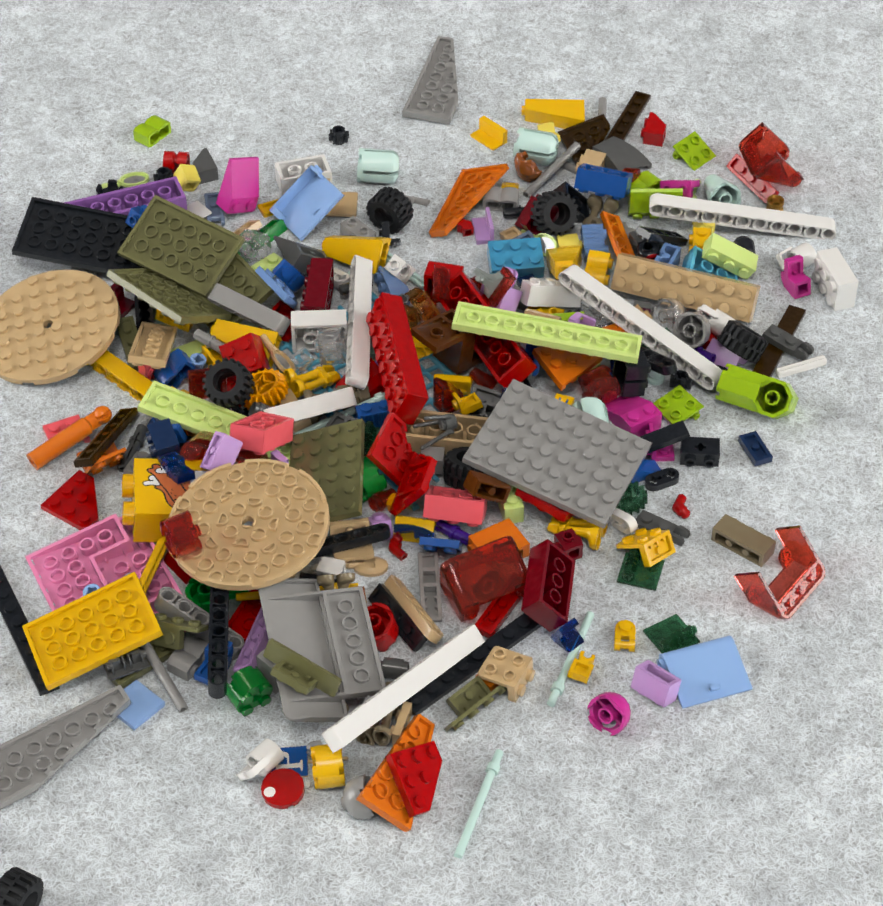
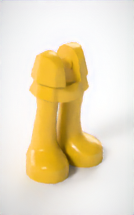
[283,365,341,398]
[547,516,608,550]

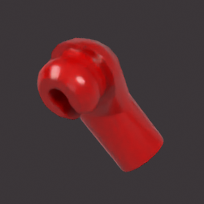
[672,494,690,519]
[388,533,408,561]

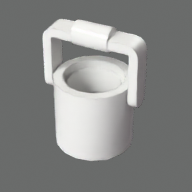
[776,242,817,272]
[696,304,735,337]
[237,738,284,781]

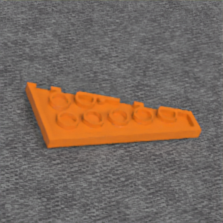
[429,163,509,238]
[532,324,628,391]
[356,714,435,832]

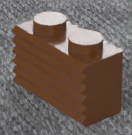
[463,470,512,504]

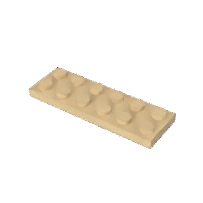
[127,321,178,369]

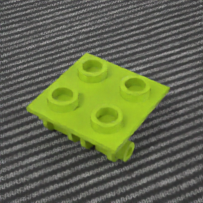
[672,131,716,171]
[653,385,704,424]

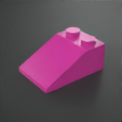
[216,157,259,214]
[604,396,662,437]

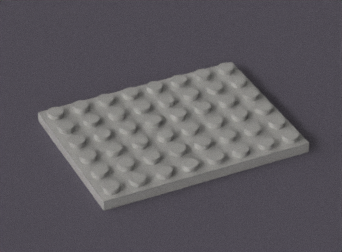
[462,379,652,529]

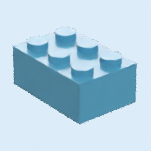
[487,237,545,278]

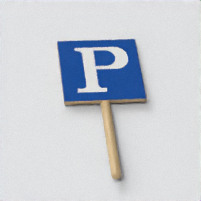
[271,746,349,777]

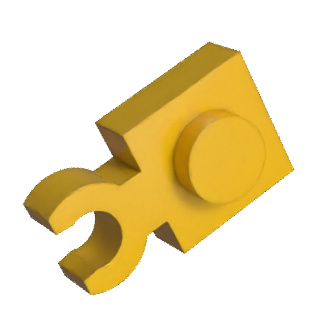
[567,650,595,684]

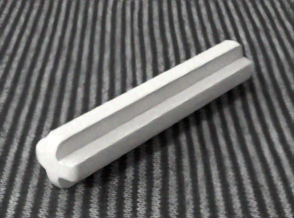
[775,355,827,378]

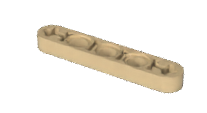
[384,575,444,644]

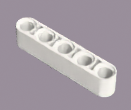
[264,386,357,422]

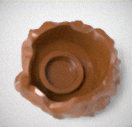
[514,151,542,182]

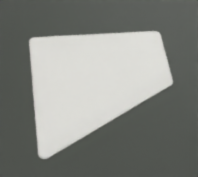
[187,201,212,218]

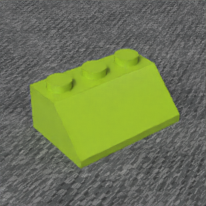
[628,188,683,219]

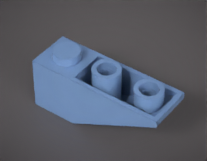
[374,266,412,311]

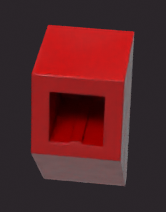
[640,112,666,147]

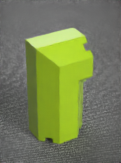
[715,363,799,419]

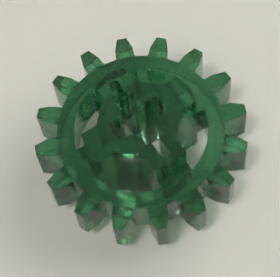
[616,481,648,515]

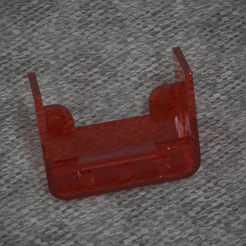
[734,525,825,619]

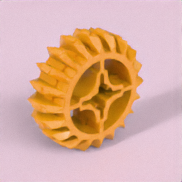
[244,368,289,410]

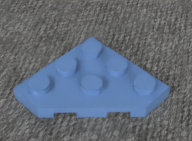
[255,266,298,308]

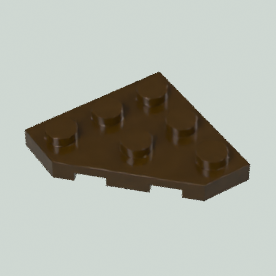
[558,114,610,165]

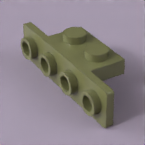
[150,613,208,650]
[263,638,342,697]
[444,676,507,732]

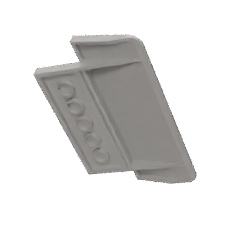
[258,578,386,722]

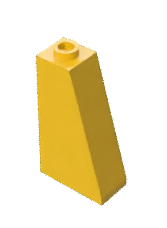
[521,99,585,129]
[322,235,391,274]
[546,246,582,279]
[210,319,282,368]

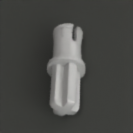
[193,329,224,354]

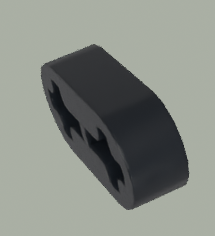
[644,468,679,492]

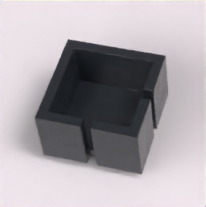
[612,347,651,397]

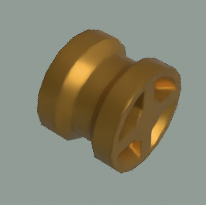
[766,195,784,211]

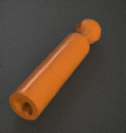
[26,406,112,470]

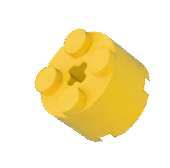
[310,744,346,789]

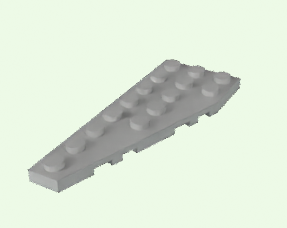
[402,36,458,125]
[0,685,131,810]

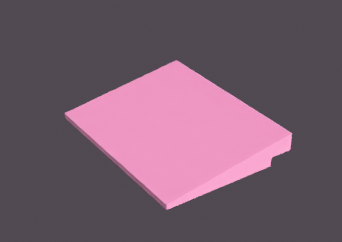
[25,513,186,632]

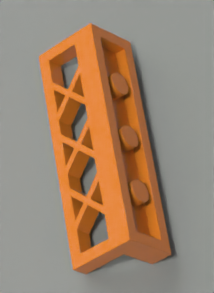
[600,211,635,257]

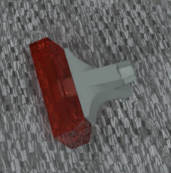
[473,267,516,307]

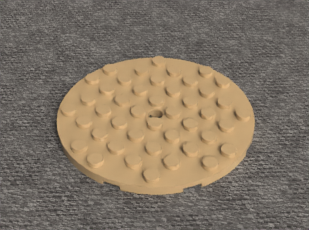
[0,270,121,385]
[167,459,330,591]

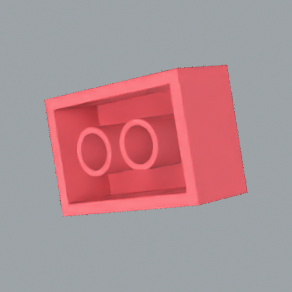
[230,411,294,455]
[423,485,488,527]

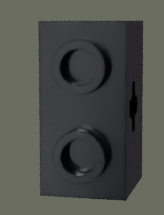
[680,437,720,468]

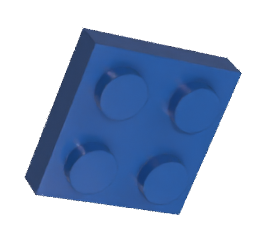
[419,537,463,555]

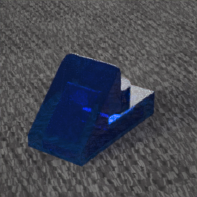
[550,617,584,652]

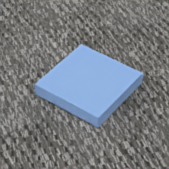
[117,680,165,730]

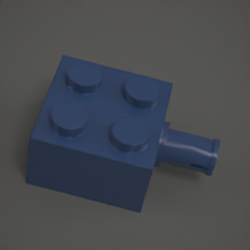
[145,418,182,459]

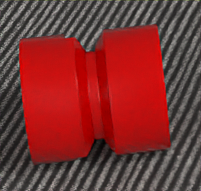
[163,151,190,173]

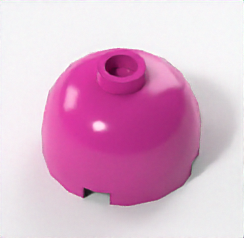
[587,692,631,736]

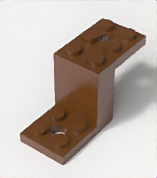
[411,308,483,375]

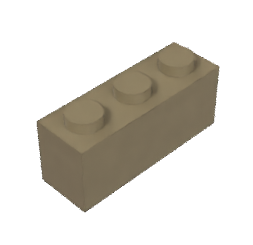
[711,514,776,567]

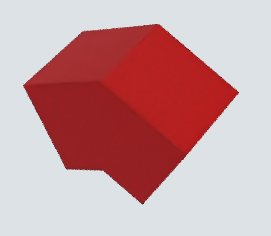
[457,219,474,237]

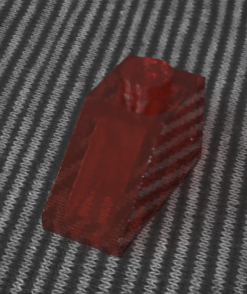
[433,377,464,413]

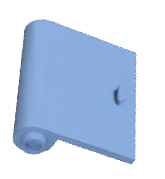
[269,165,345,241]
[657,635,753,709]

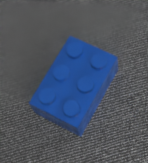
[574,163,633,200]

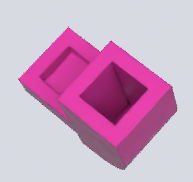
[781,254,811,299]

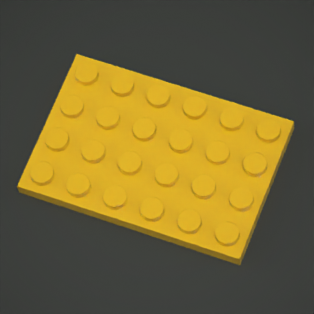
[22,572,163,691]

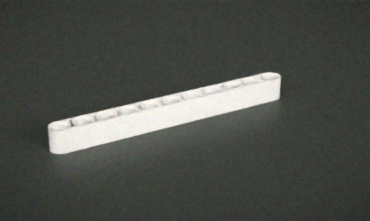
[649,193,836,240]
[345,255,373,390]
[558,265,722,390]
[321,624,485,753]

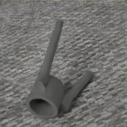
[413,413,458,450]

